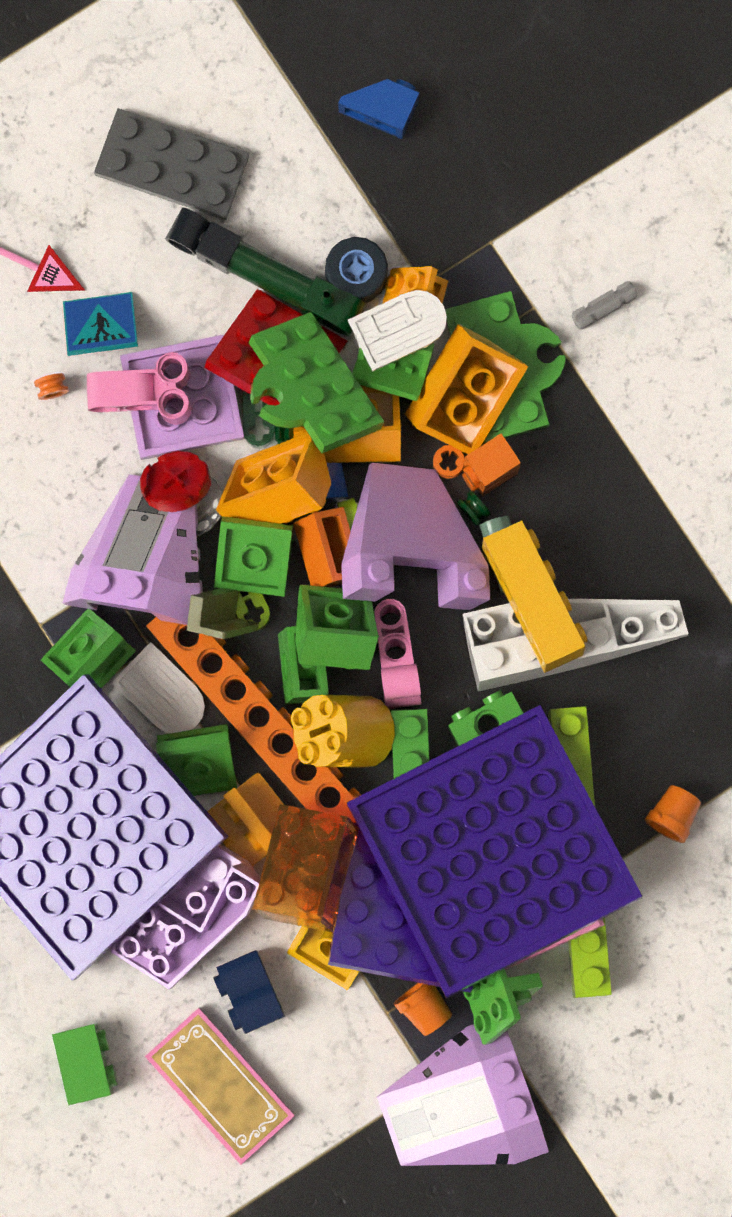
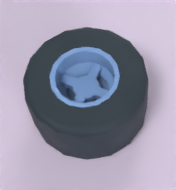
[325,237,388,303]

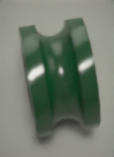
[457,491,491,526]

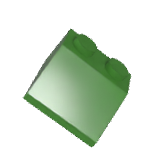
[295,585,379,670]

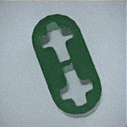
[243,391,275,449]

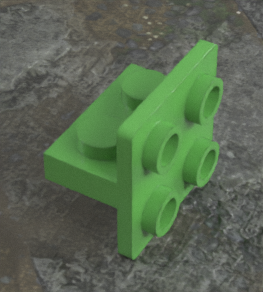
[352,343,435,401]
[463,969,543,1045]

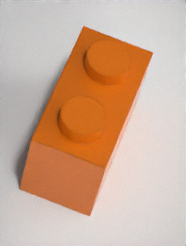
[462,434,521,497]
[293,507,351,587]

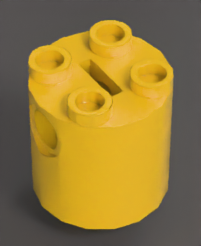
[291,695,395,767]

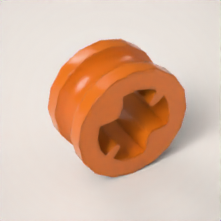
[34,373,69,400]
[433,445,465,479]

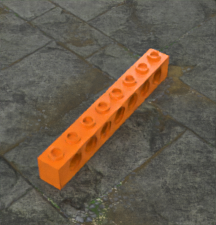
[146,617,361,842]

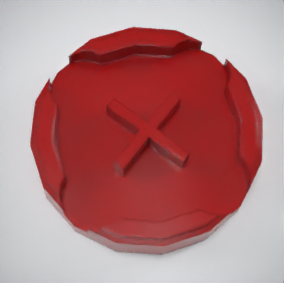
[140,451,211,512]

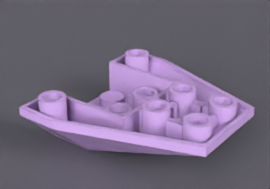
[111,844,264,989]

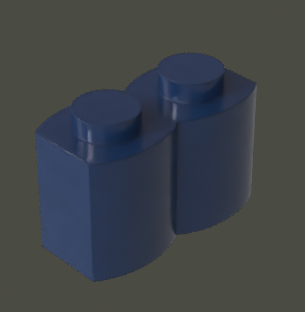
[213,950,285,1034]

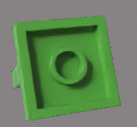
[214,516,293,597]
[41,609,136,688]
[156,724,237,796]

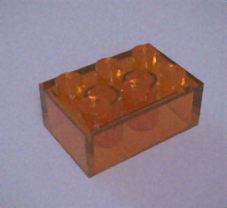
[252,804,359,932]

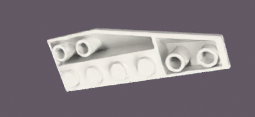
[462,599,688,692]

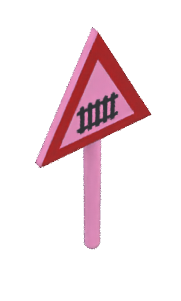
[0,245,85,292]

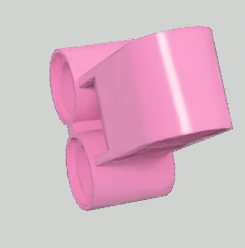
[87,352,192,425]
[374,599,421,709]

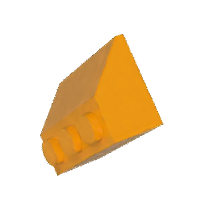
[405,324,528,454]
[293,385,401,463]
[216,433,331,524]

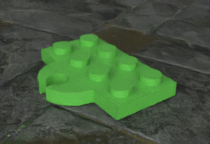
[445,291,565,446]
[249,312,384,454]

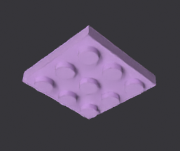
[120,335,245,460]

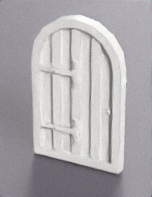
[348,290,447,372]
[111,642,205,734]

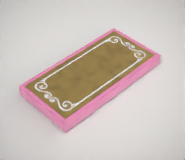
[145,1008,295,1165]

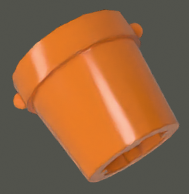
[644,785,701,843]
[394,983,453,1036]

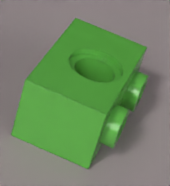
[278,626,329,704]
[447,690,523,746]

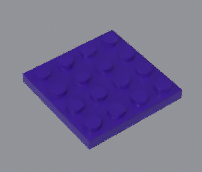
[328,823,473,993]

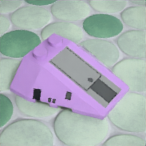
[62,474,203,625]
[377,1024,549,1166]

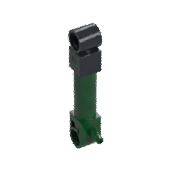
[165,207,367,337]

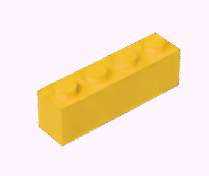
[482,521,588,673]

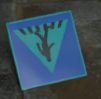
[63,292,138,356]

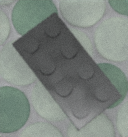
[94,108,249,220]

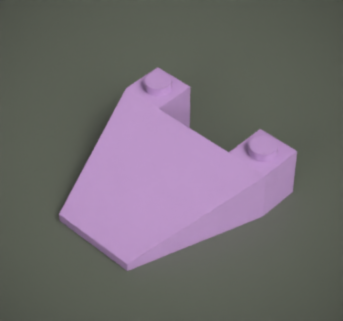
[341,463,490,610]

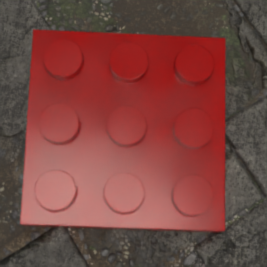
[204,288,348,405]

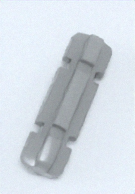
[572,281,637,329]

